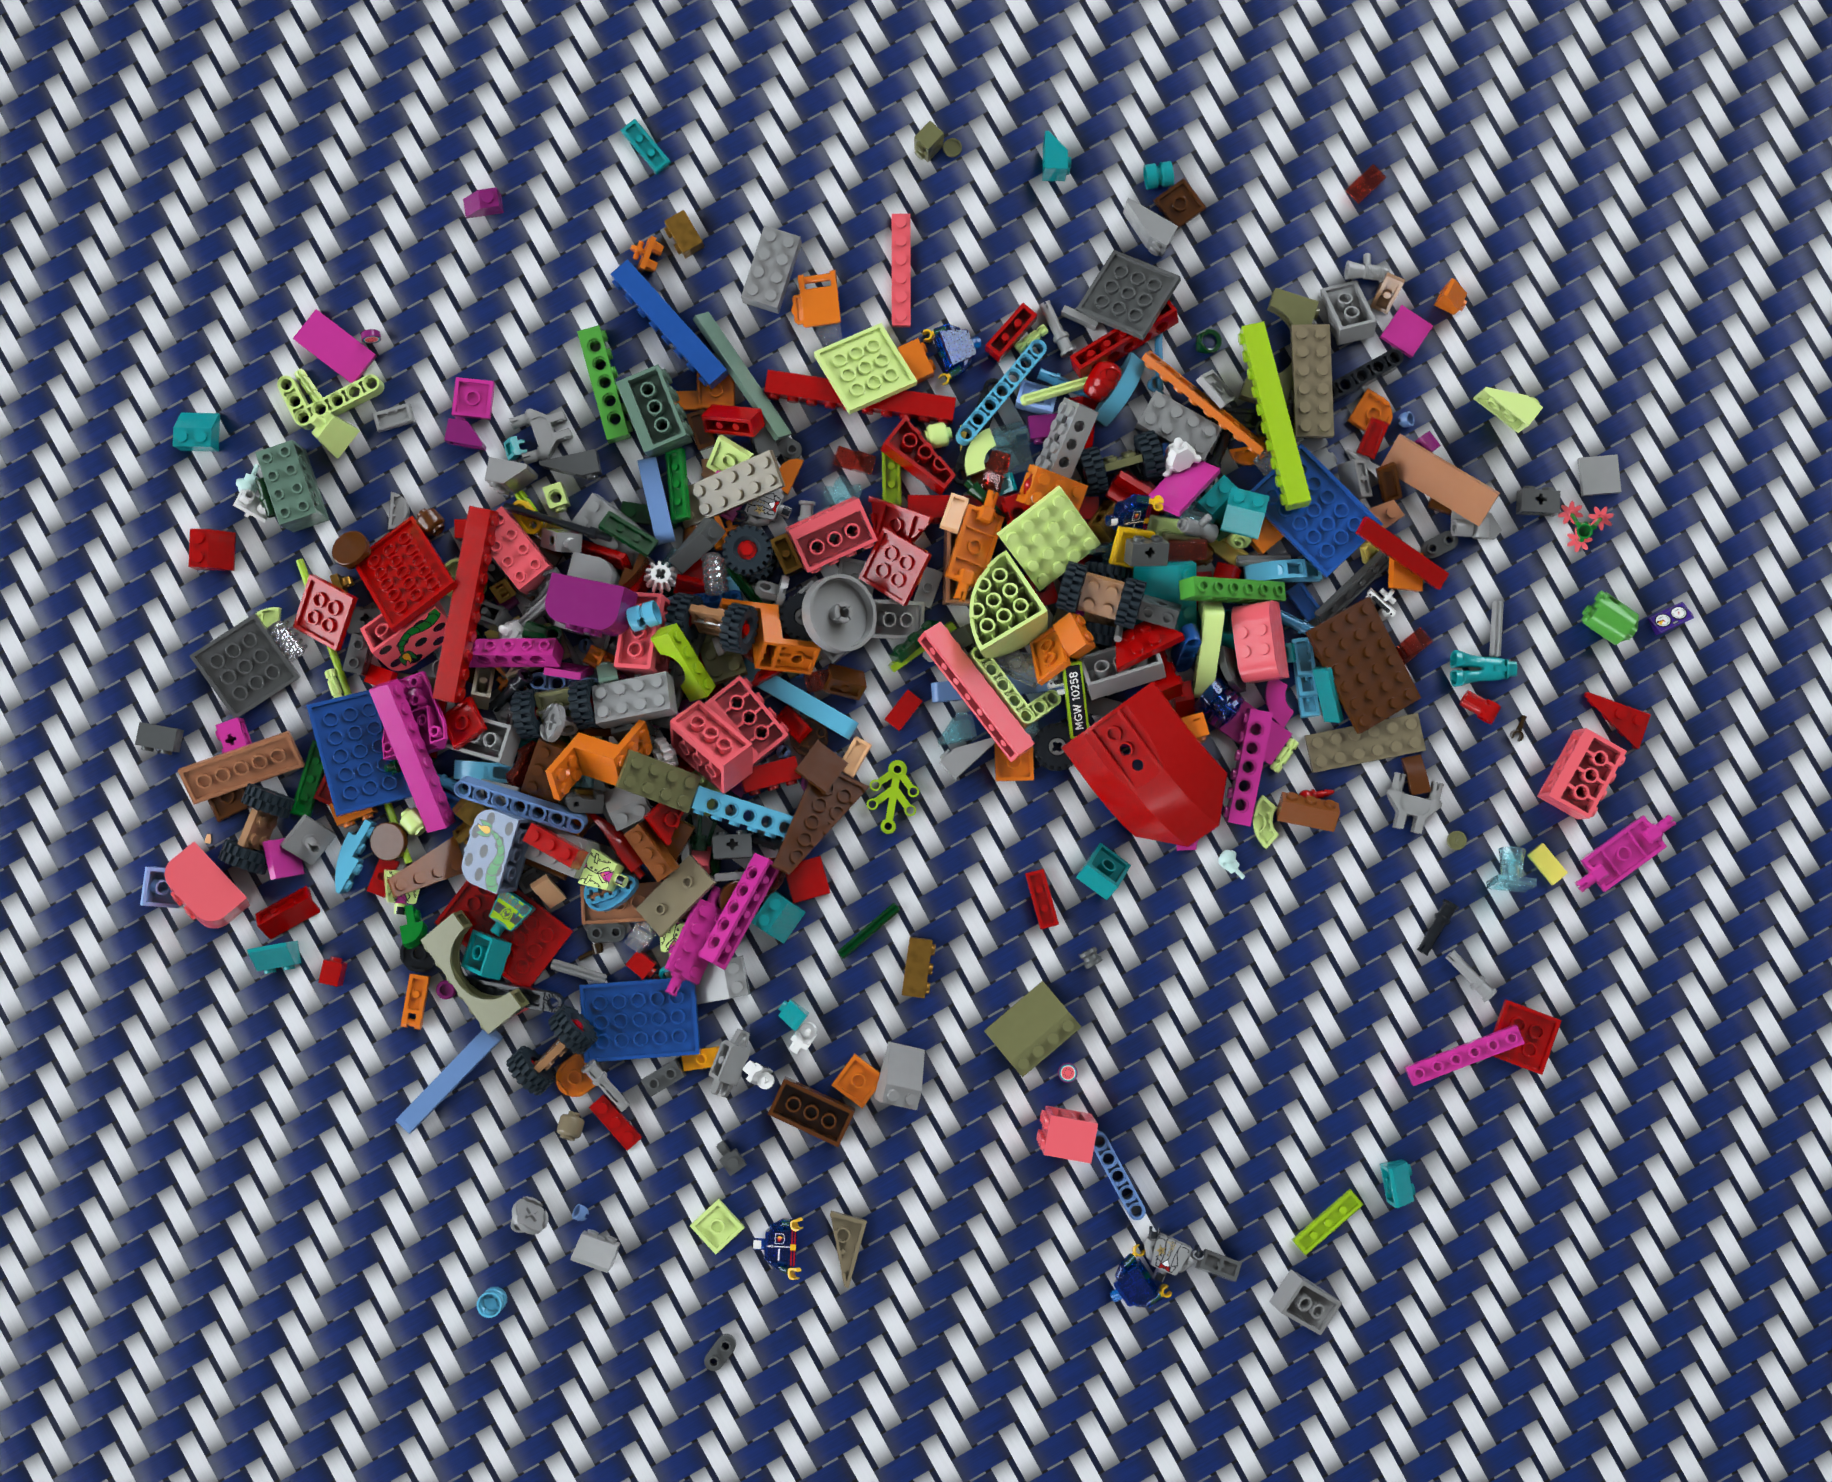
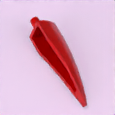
[587,813,646,879]

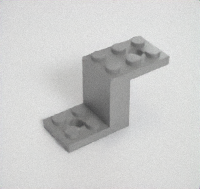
[524,822,637,888]

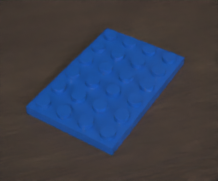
[1250,443,1383,578]
[306,690,412,817]
[579,978,701,1063]

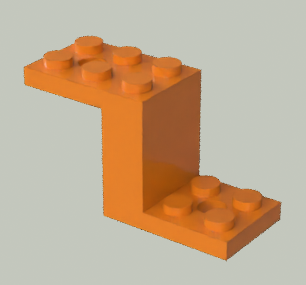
[719,598,821,675]
[545,719,653,801]

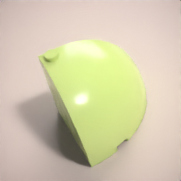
[969,550,1048,658]

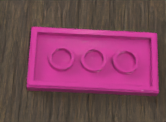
[293,309,377,383]
[1146,460,1220,517]
[1207,690,1292,765]

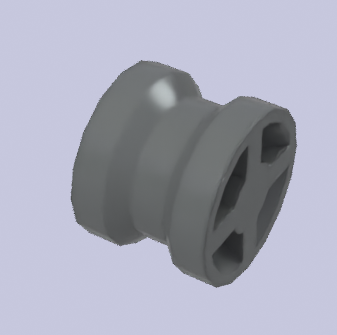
[1079,946,1103,969]

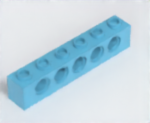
[690,785,793,841]

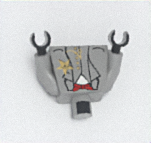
[734,488,792,527]
[1144,1226,1206,1282]

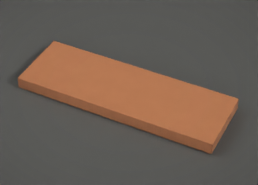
[1381,434,1500,526]
[178,731,305,805]
[580,882,692,925]

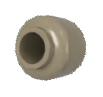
[557,1111,585,1141]

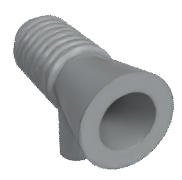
[1344,253,1389,281]
[1177,514,1219,543]

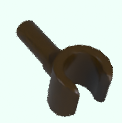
[1510,715,1527,742]
[578,943,604,961]

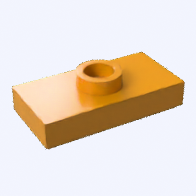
[682,1046,720,1071]

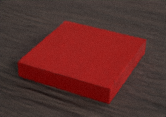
[443,696,487,750]
[785,856,831,903]

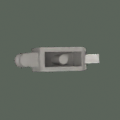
[709,1029,751,1098]

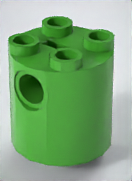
[1581,590,1639,645]

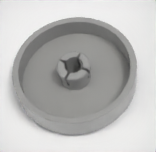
[802,574,877,653]

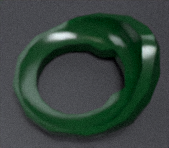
[1196,329,1222,354]

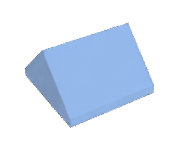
[1015,380,1057,415]
[140,866,179,908]

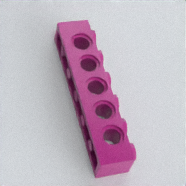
[469,638,564,667]
[1223,708,1273,827]
[698,853,779,970]
[1404,1025,1525,1086]

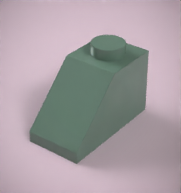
[596,662,619,685]

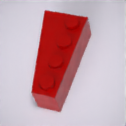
[880,415,956,495]

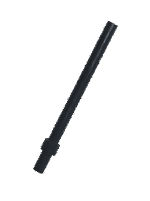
[503,502,613,542]

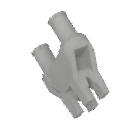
[509,409,573,464]
[1386,772,1444,834]

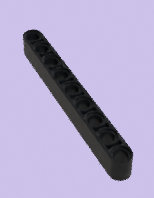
[1252,349,1404,442]

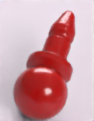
[1299,789,1334,799]

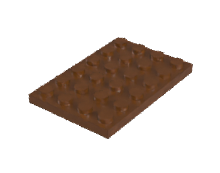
[1305,596,1421,734]

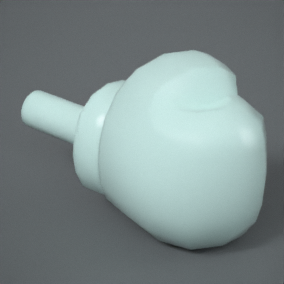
[236,464,260,494]
[1218,850,1245,879]

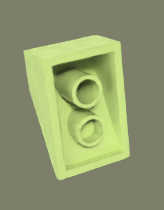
[1473,387,1543,433]

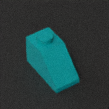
[778,999,809,1031]

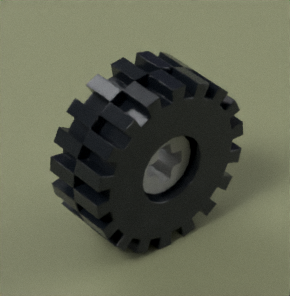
[779,592,812,641]
[1033,723,1073,771]

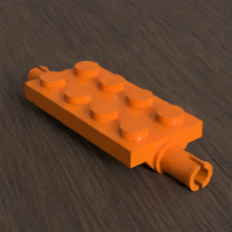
[944,490,1005,602]

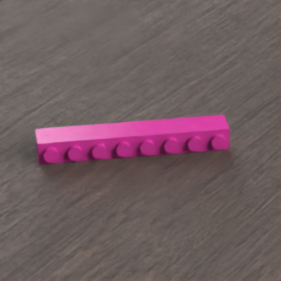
[369,679,456,833]

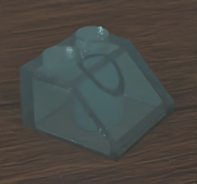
[938,711,977,747]

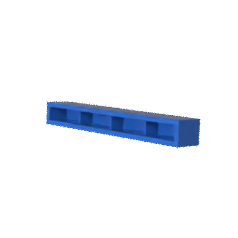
[611,259,729,389]

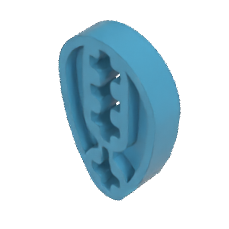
[584,873,639,912]

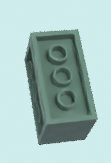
[616,364,694,458]
[255,440,329,533]

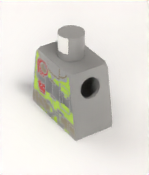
[540,528,583,553]

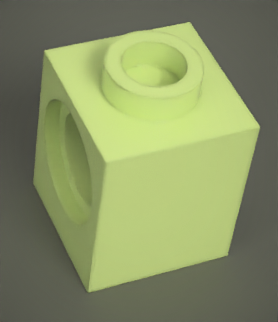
[542,482,571,513]

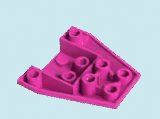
[382,671,448,760]

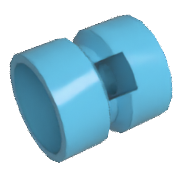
[626,600,662,632]
[477,1287,507,1318]

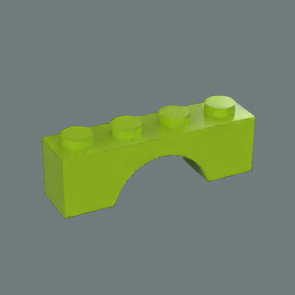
[650,623,716,702]

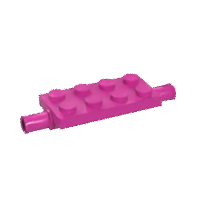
[1575,815,1676,892]
[665,886,722,997]

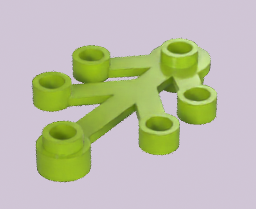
[867,760,919,834]

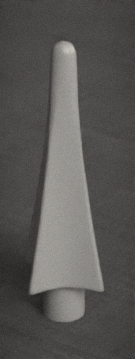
[1345,449,1380,483]

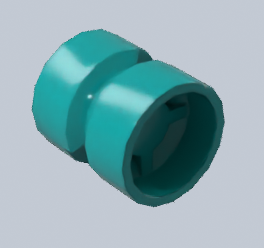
[1143,161,1174,190]

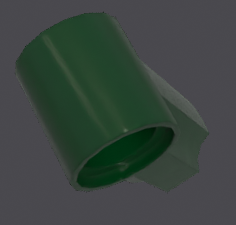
[522,621,562,645]

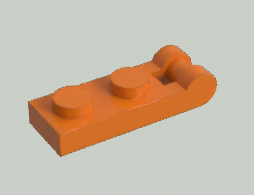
[401,973,431,1030]

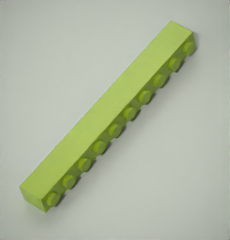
[1238,321,1312,511]

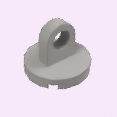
[754,575,790,612]
[540,703,578,742]
[511,1196,549,1235]

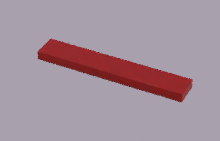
[1355,516,1449,590]

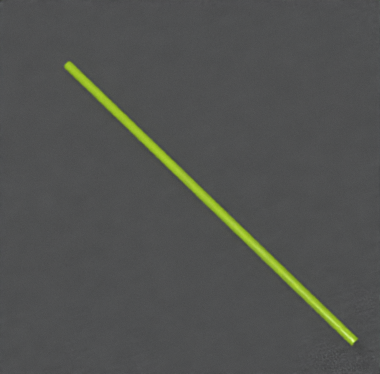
[296,559,413,865]

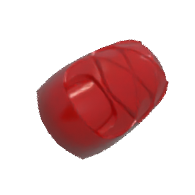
[1083,361,1122,402]

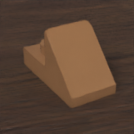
[1370,272,1405,314]

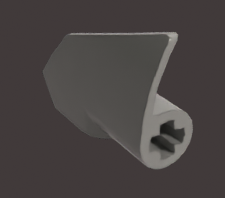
[1450,511,1502,540]

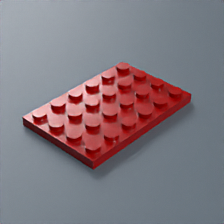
[355,515,458,633]
[434,881,574,987]

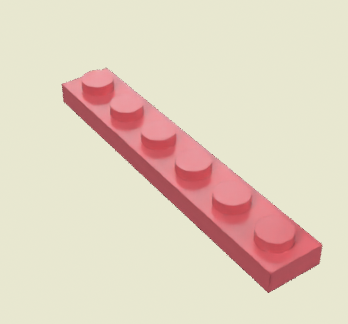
[892,214,911,327]

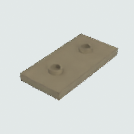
[636,855,716,937]

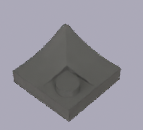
[1218,645,1246,693]

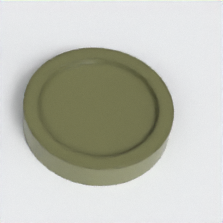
[943,138,962,158]
[1447,831,1467,850]

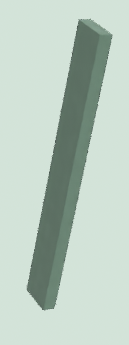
[693,312,792,441]

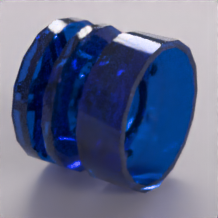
[1193,678,1245,729]

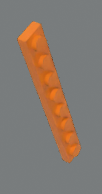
[1141,350,1266,455]

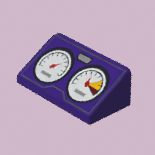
[1647,602,1694,635]

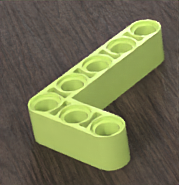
[277,374,384,430]
[1192,601,1225,699]
[967,646,1061,730]

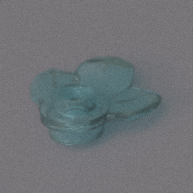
[824,475,862,505]

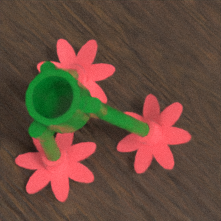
[1558,501,1614,552]

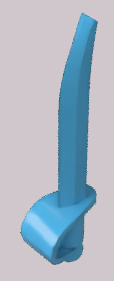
[1147,332,1164,394]

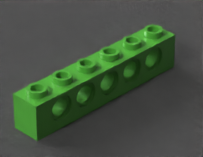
[577,325,633,444]
[1179,576,1286,604]

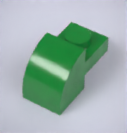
[400,905,428,949]

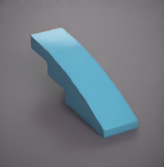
[1291,637,1321,718]

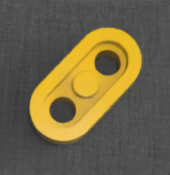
[512,500,543,534]

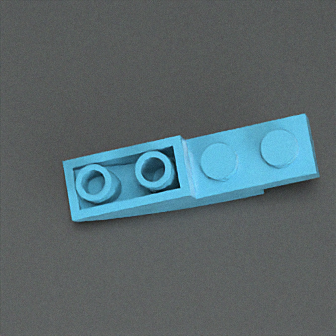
[1243,559,1322,582]
[454,759,530,783]
[335,819,377,894]

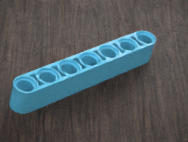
[956,339,1047,446]
[742,658,859,740]

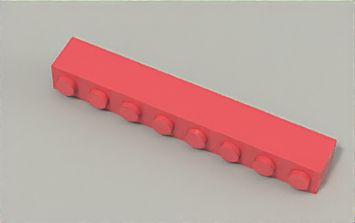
[918,621,1035,762]

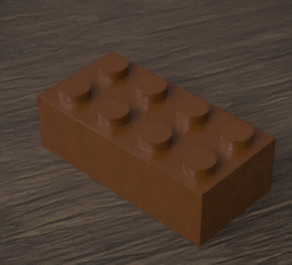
[518,737,569,817]
[768,1076,855,1147]

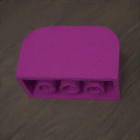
[545,572,638,638]

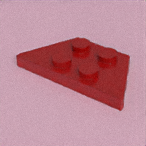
[868,496,934,544]
[1116,621,1185,673]

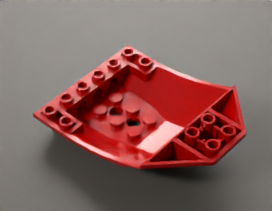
[1061,681,1228,847]

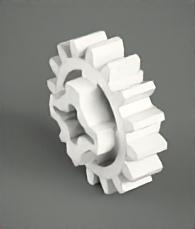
[652,736,679,767]

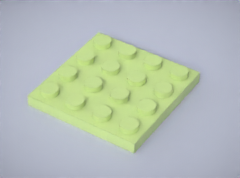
[814,323,917,415]
[996,486,1101,591]

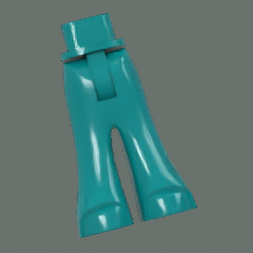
[1450,650,1517,687]

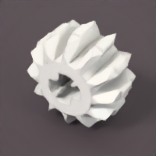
[644,560,677,594]

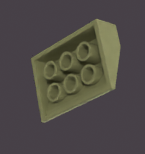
[984,981,1081,1077]

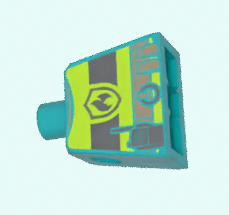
[489,892,536,937]

